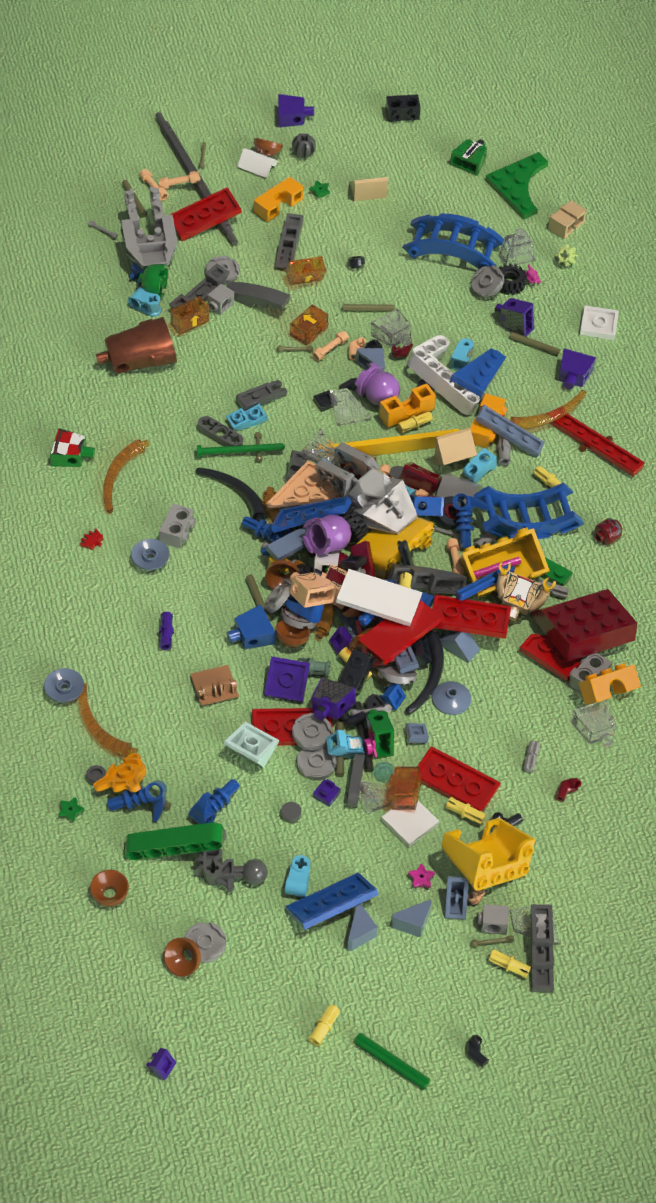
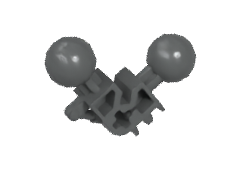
[193,822,268,892]

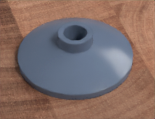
[131,539,169,570]
[44,668,84,702]
[432,681,471,715]

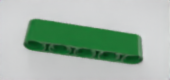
[125,822,223,860]

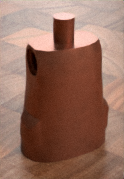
[96,317,177,373]

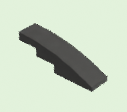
[275,213,304,270]
[226,282,290,310]
[387,564,468,594]
[530,904,554,993]

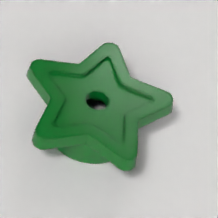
[309,181,330,197]
[58,797,85,821]

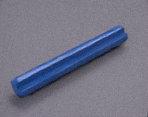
[455,564,515,601]

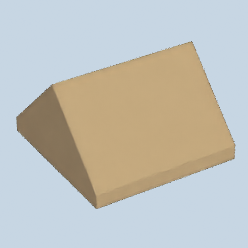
[349,177,388,201]
[434,428,477,465]

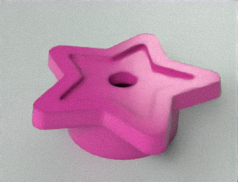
[525,264,541,284]
[364,733,377,758]
[408,864,435,888]

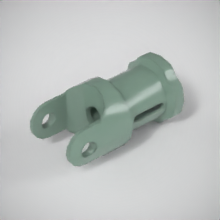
[297,658,331,678]

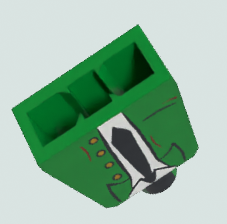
[450,139,487,176]

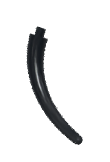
[196,467,267,522]
[405,630,444,715]

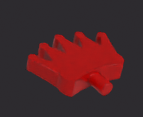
[80,528,104,550]

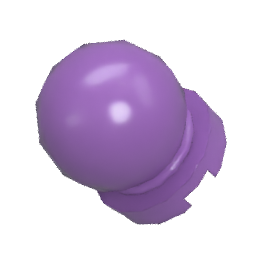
[354,363,400,407]
[303,514,352,556]

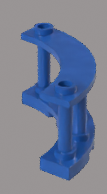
[402,213,504,269]
[474,482,584,539]

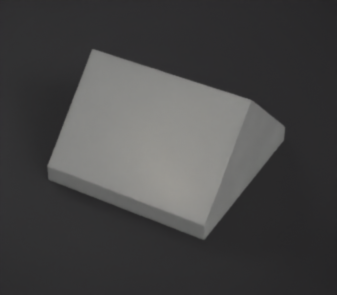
[436,473,483,504]

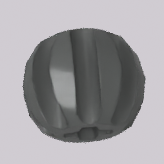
[292,133,316,158]

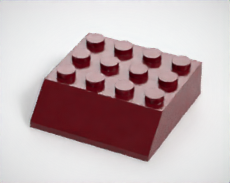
[530,589,637,662]

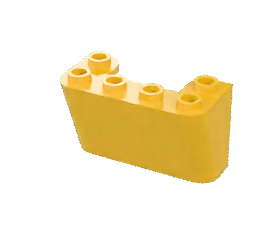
[350,517,434,580]
[460,527,550,598]
[441,818,536,891]

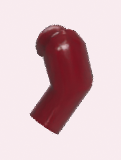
[391,341,413,358]
[555,778,581,802]

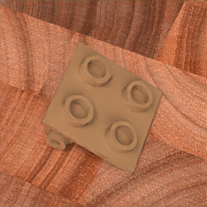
[190,665,239,706]

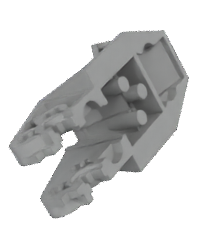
[121,186,177,269]
[314,442,417,535]

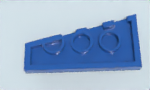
[450,348,506,397]
[271,496,352,533]

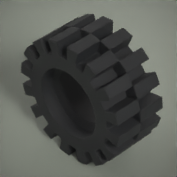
[499,263,527,295]
[337,507,368,543]

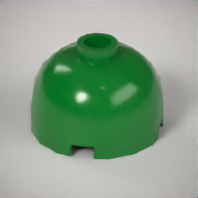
[139,264,168,299]

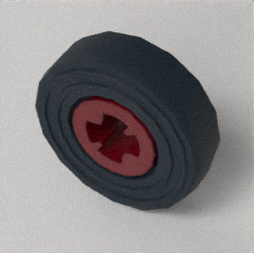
[435,496,466,529]

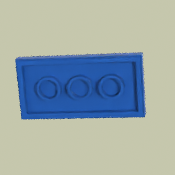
[285,873,378,930]

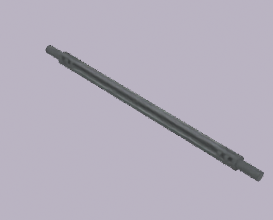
[155,112,238,245]

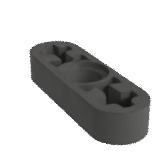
[198,416,243,446]
[347,754,365,807]

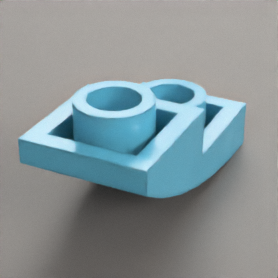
[226,404,268,430]

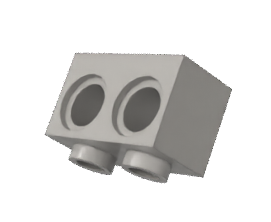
[159,504,196,549]
[569,653,612,694]

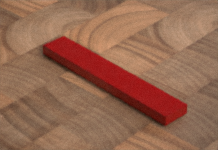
[548,408,645,477]

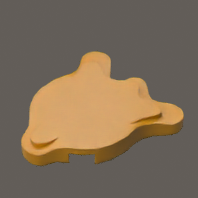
[93,753,147,792]

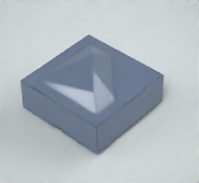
[405,723,429,743]

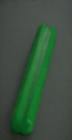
[354,1033,430,1090]

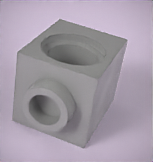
[207,284,234,315]
[477,904,509,935]

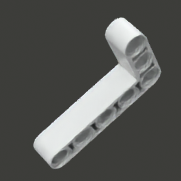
[407,335,480,415]

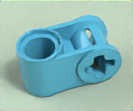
[128,287,161,317]
[285,855,310,897]

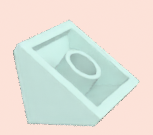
[224,722,279,768]

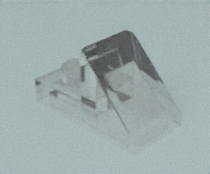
[357,781,395,813]

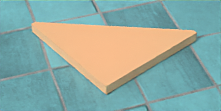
[267,460,342,509]

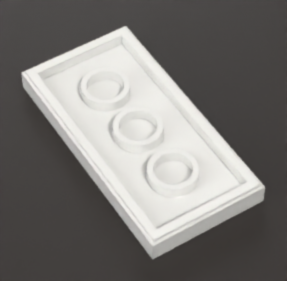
[336,569,422,626]

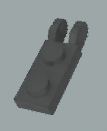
[236,380,287,411]

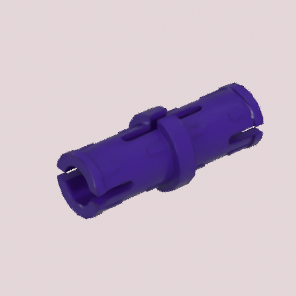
[159,612,174,650]

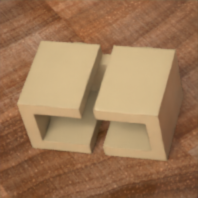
[549,200,587,239]

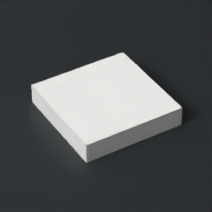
[580,305,619,340]
[381,794,439,848]

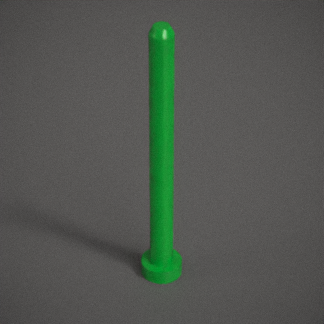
[197,443,285,458]

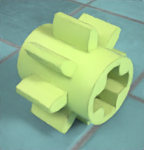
[556,244,578,266]

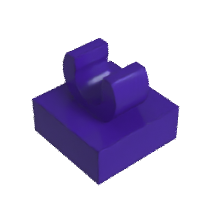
[329,627,355,654]
[313,779,341,807]
[146,1048,177,1080]

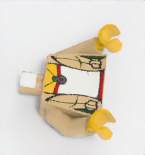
[496,561,556,621]

